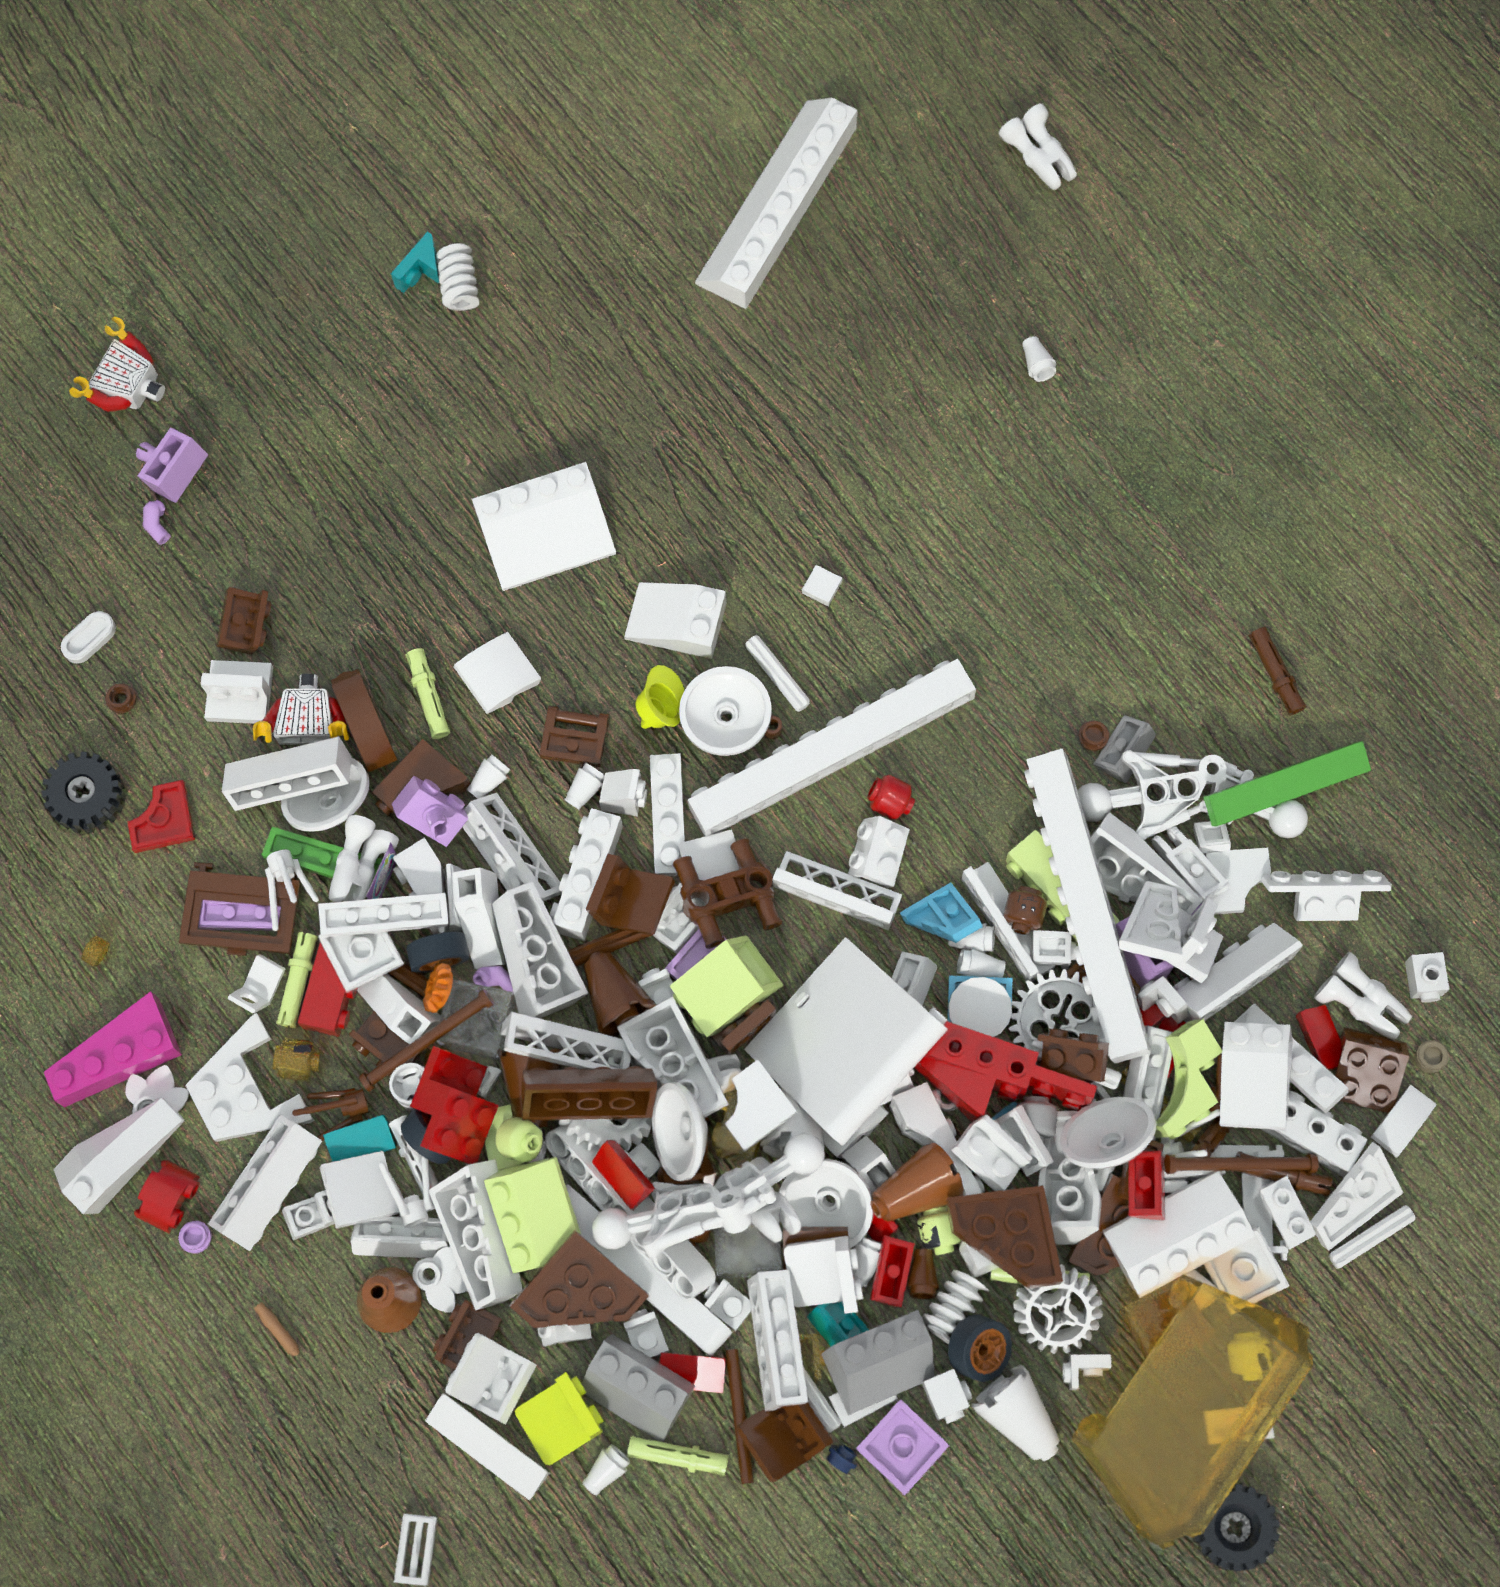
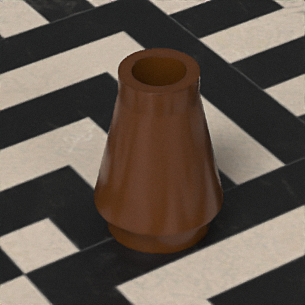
[907,1249,939,1300]

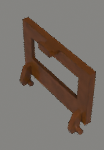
[179,862,301,956]

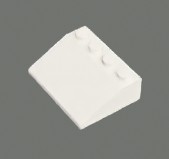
[472,462,616,591]

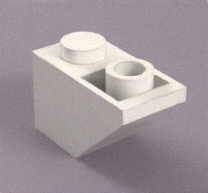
[599,769,647,817]

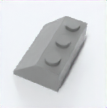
[821,1310,934,1415]
[582,1334,695,1442]

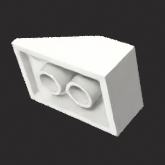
[624,582,727,659]
[1220,1022,1293,1130]

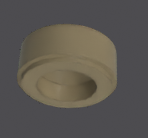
[1414,1040,1449,1073]

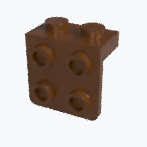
[737,1402,834,1482]

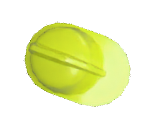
[635,665,684,729]

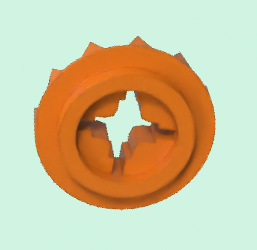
[423,963,453,1013]

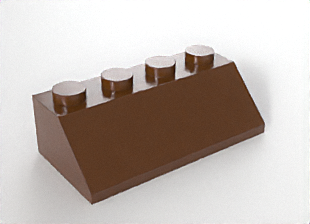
[521,1066,657,1120]

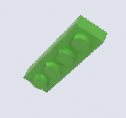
[262,827,382,886]

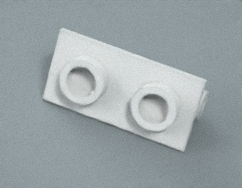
[1259,1176,1316,1249]

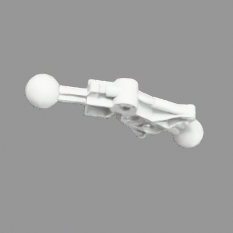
[1077,750,1308,840]
[592,1133,825,1258]

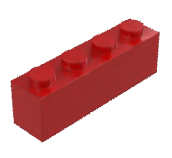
[298,942,358,1037]

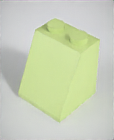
[670,935,784,1037]

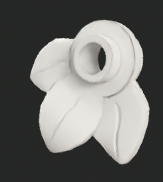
[125,1065,189,1113]
[413,1246,468,1312]

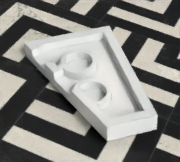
[1119,881,1183,965]
[1310,1142,1403,1251]

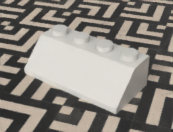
[1173,923,1303,1023]
[1102,1171,1255,1298]

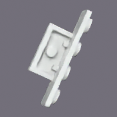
[1261,870,1392,921]

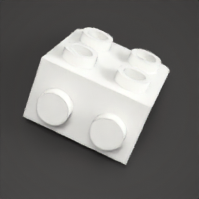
[784,1236,863,1314]
[446,1333,537,1425]

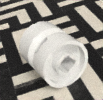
[389,1063,424,1111]

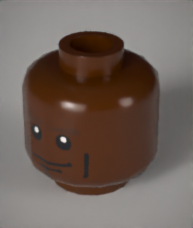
[1003,886,1047,935]

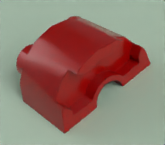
[134,1160,200,1233]

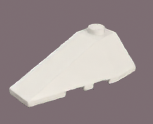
[1090,812,1202,915]
[617,997,729,1118]
[54,1098,185,1214]
[1038,1110,1102,1245]

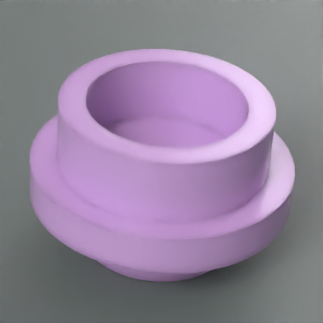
[179,1221,212,1254]

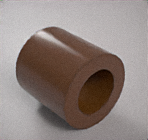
[765,715,782,739]

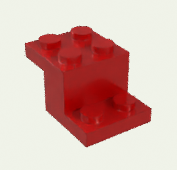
[410,1046,499,1164]

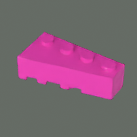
[44,991,182,1107]

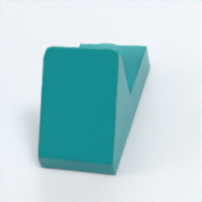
[391,232,440,293]

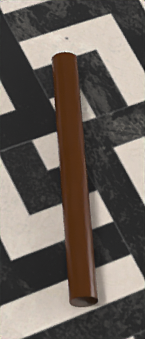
[725,1349,754,1484]

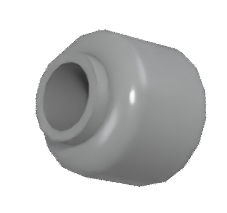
[1016,1096,1057,1143]

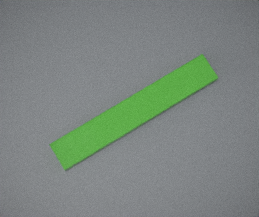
[1203,741,1371,827]

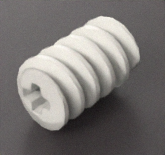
[436,243,479,311]
[922,1270,989,1344]

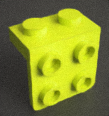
[515,1373,604,1465]

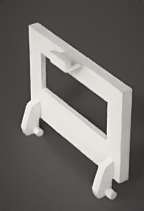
[1192,1145,1288,1261]

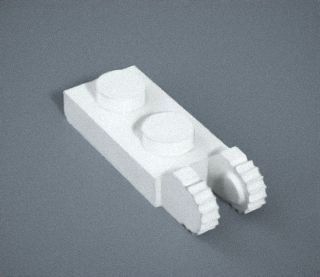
[1151,826,1229,904]

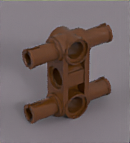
[673,838,783,949]

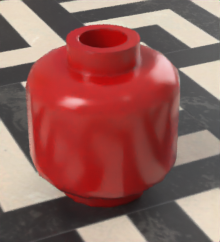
[867,775,915,820]

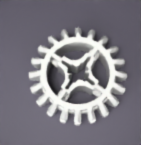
[1013,1264,1103,1354]

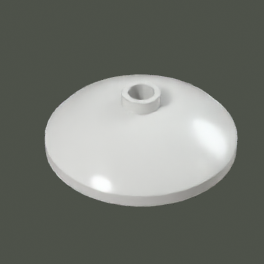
[679,666,772,756]
[281,758,369,831]
[652,1082,708,1181]
[1060,1097,1156,1169]
[779,1159,874,1248]

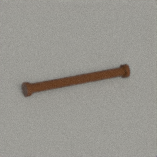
[359,989,495,1092]
[1164,1154,1318,1174]

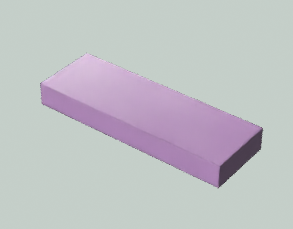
[198,900,281,931]

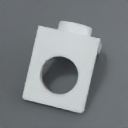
[228,954,285,1013]

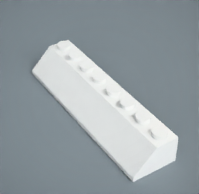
[695,98,857,309]

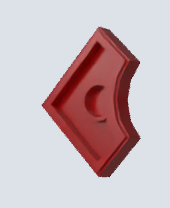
[128,780,195,853]

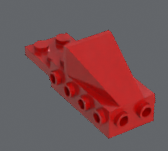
[914,1021,1097,1122]

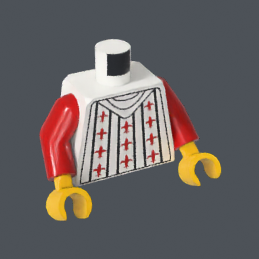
[69,317,165,412]
[253,673,349,745]

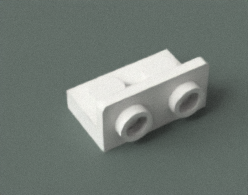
[951,1115,1032,1191]

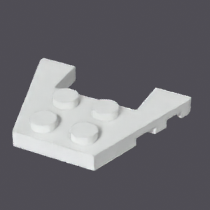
[186,1013,314,1142]

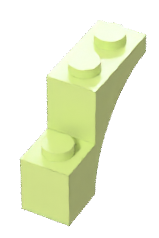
[1154,1019,1222,1140]

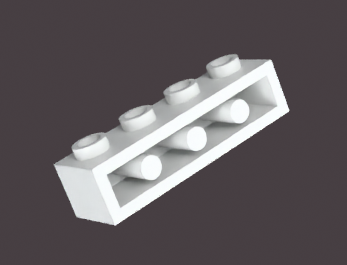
[222,737,351,811]
[550,808,623,941]
[1261,1090,1368,1177]
[208,1115,322,1251]

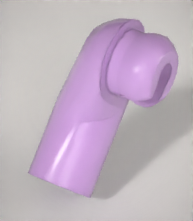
[143,500,171,545]
[473,966,514,996]

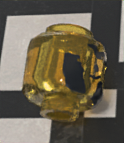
[273,1038,320,1081]

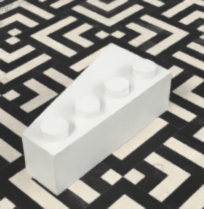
[492,881,588,1019]
[428,1159,523,1311]

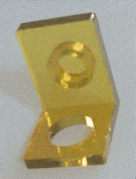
[799,1333,826,1381]

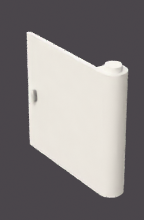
[744,937,948,1146]

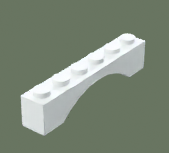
[889,1082,999,1278]

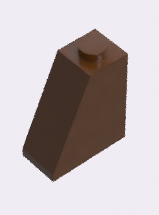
[372,739,470,820]

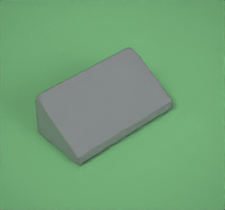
[1093,715,1156,783]

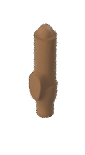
[254,1302,299,1356]

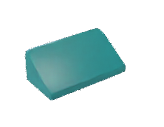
[323,1115,396,1162]
[807,1301,869,1346]

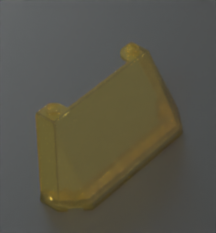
[1072,1274,1313,1549]

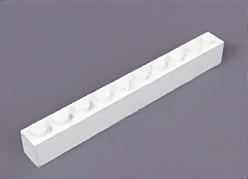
[688,659,976,836]
[1024,748,1152,1063]

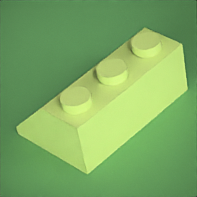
[484,1157,581,1273]

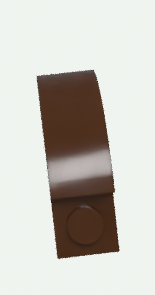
[330,669,397,772]

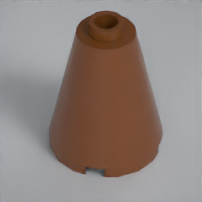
[870,1143,964,1221]
[357,1267,422,1333]

